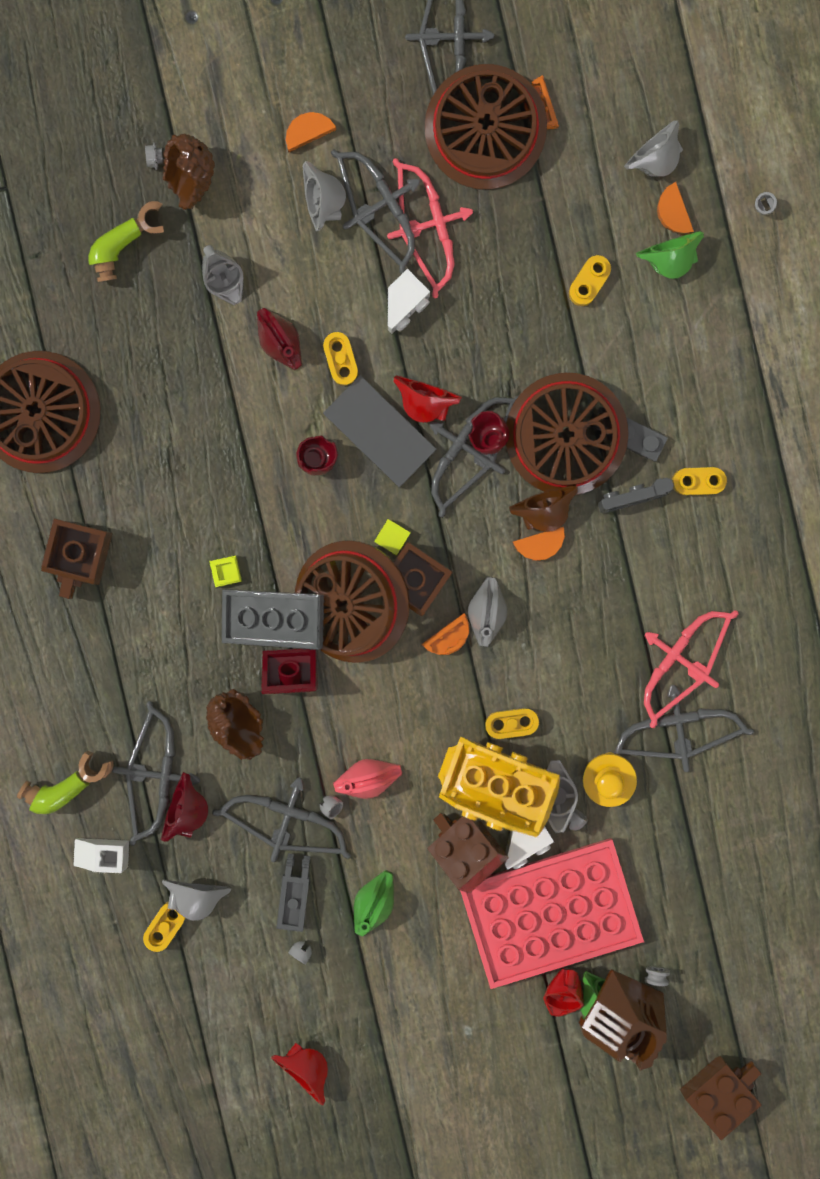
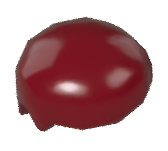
[469,411,510,455]
[296,435,338,476]

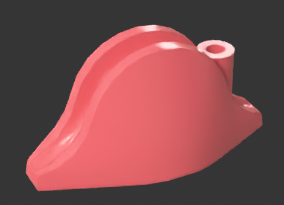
[333,759,402,799]

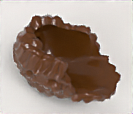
[163,134,215,210]
[206,689,264,760]

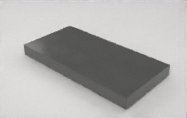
[323,375,436,488]
[222,589,324,650]

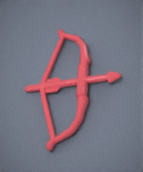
[387,158,473,298]
[644,610,739,728]

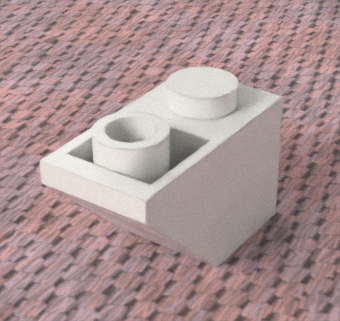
[388,269,430,334]
[504,826,554,869]
[74,838,129,873]

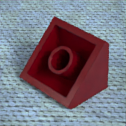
[261,648,318,694]

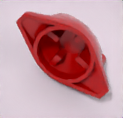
[394,375,462,423]
[543,968,584,1017]
[271,1043,328,1105]

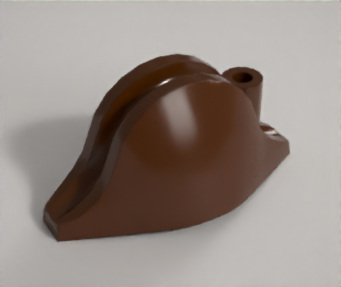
[509,484,578,532]

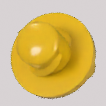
[583,752,637,807]

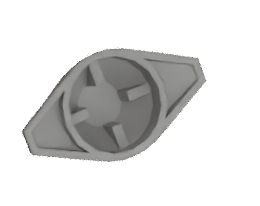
[624,120,683,176]
[302,161,346,231]
[202,245,243,305]
[468,577,507,647]
[547,760,578,833]
[162,879,231,921]

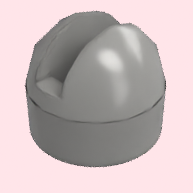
[755,192,777,215]
[320,795,343,819]
[568,808,588,831]
[288,941,312,965]

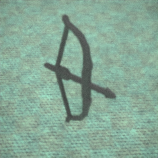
[405,0,495,96]
[331,149,420,275]
[430,395,519,518]
[612,685,754,772]
[112,701,200,846]
[212,778,351,862]

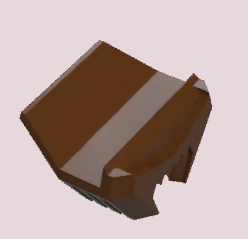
[579,969,667,1071]

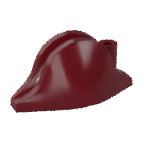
[257,308,302,371]
[160,772,208,842]

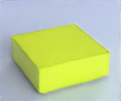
[374,519,410,556]
[209,555,242,587]

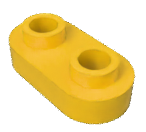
[569,255,611,306]
[323,332,358,386]
[672,467,727,495]
[485,708,539,739]
[143,902,186,952]

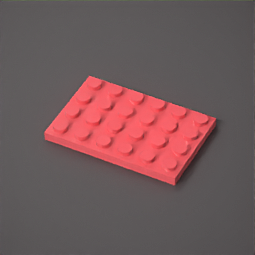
[461,838,644,989]

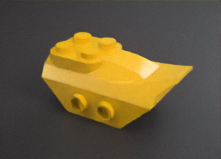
[438,736,560,837]

